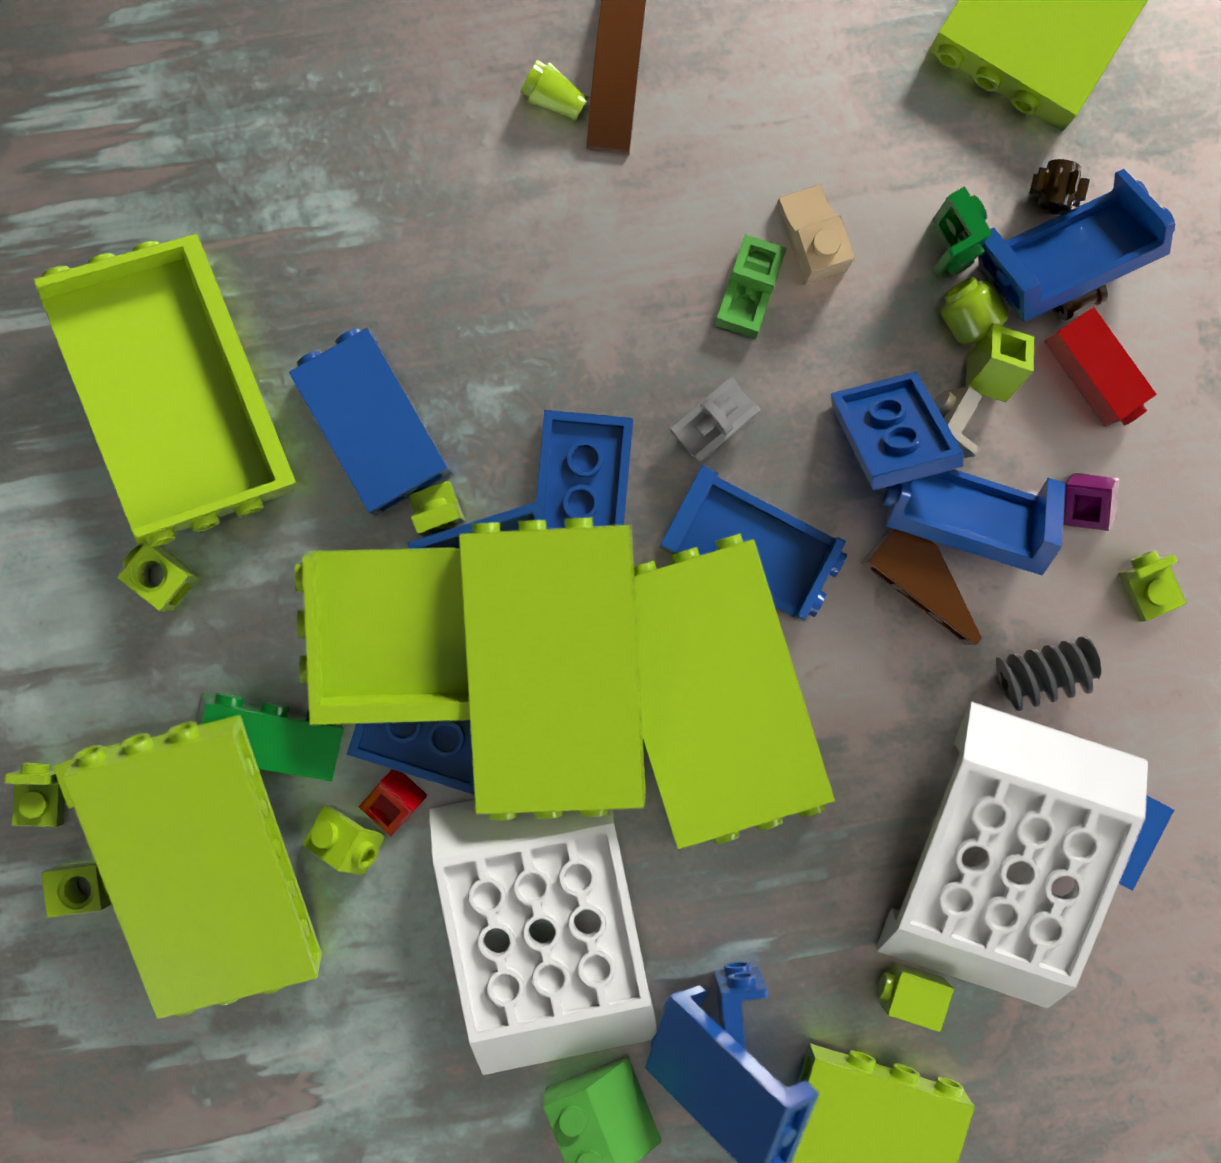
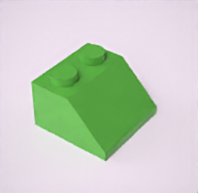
[543,1056,662,1163]

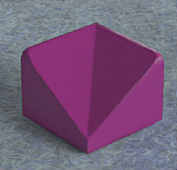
[1063,473,1119,531]

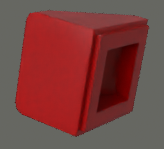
[359,769,427,837]

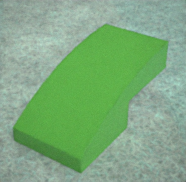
[714,234,787,339]

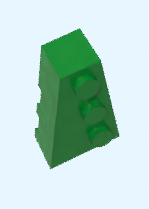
[195,693,344,782]

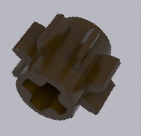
[1029,159,1090,215]

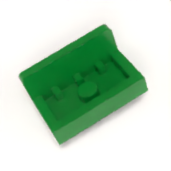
[932,186,993,277]

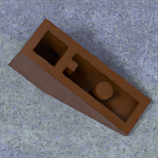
[861,527,982,645]

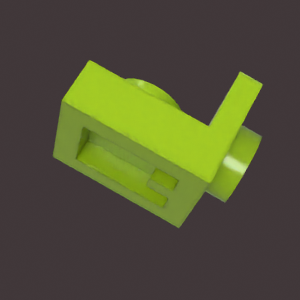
[409,481,466,537]
[1119,550,1187,622]
[4,762,65,827]

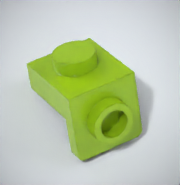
[302,805,385,875]

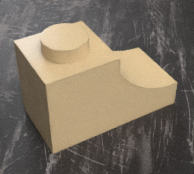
[777,184,855,285]

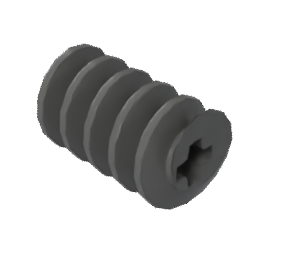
[996,636,1102,711]

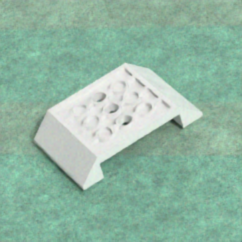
[876,701,1148,1008]
[429,799,658,1075]

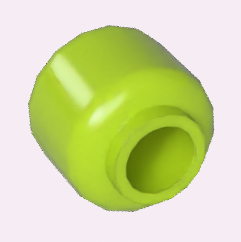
[940,277,1009,345]

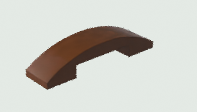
[586,0,647,154]

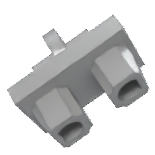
[670,376,761,464]

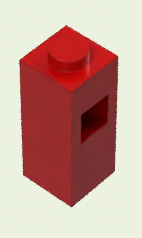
[1044,307,1157,427]

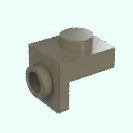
[934,386,982,458]

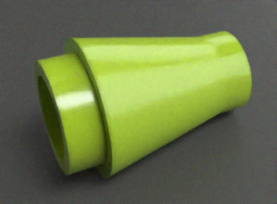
[520,60,589,121]

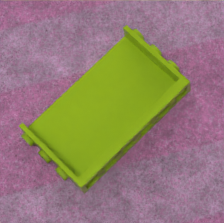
[929,0,1148,131]
[34,233,296,548]
[459,517,646,821]
[634,533,835,850]
[294,548,470,725]
[62,715,322,1019]
[791,1043,975,1163]

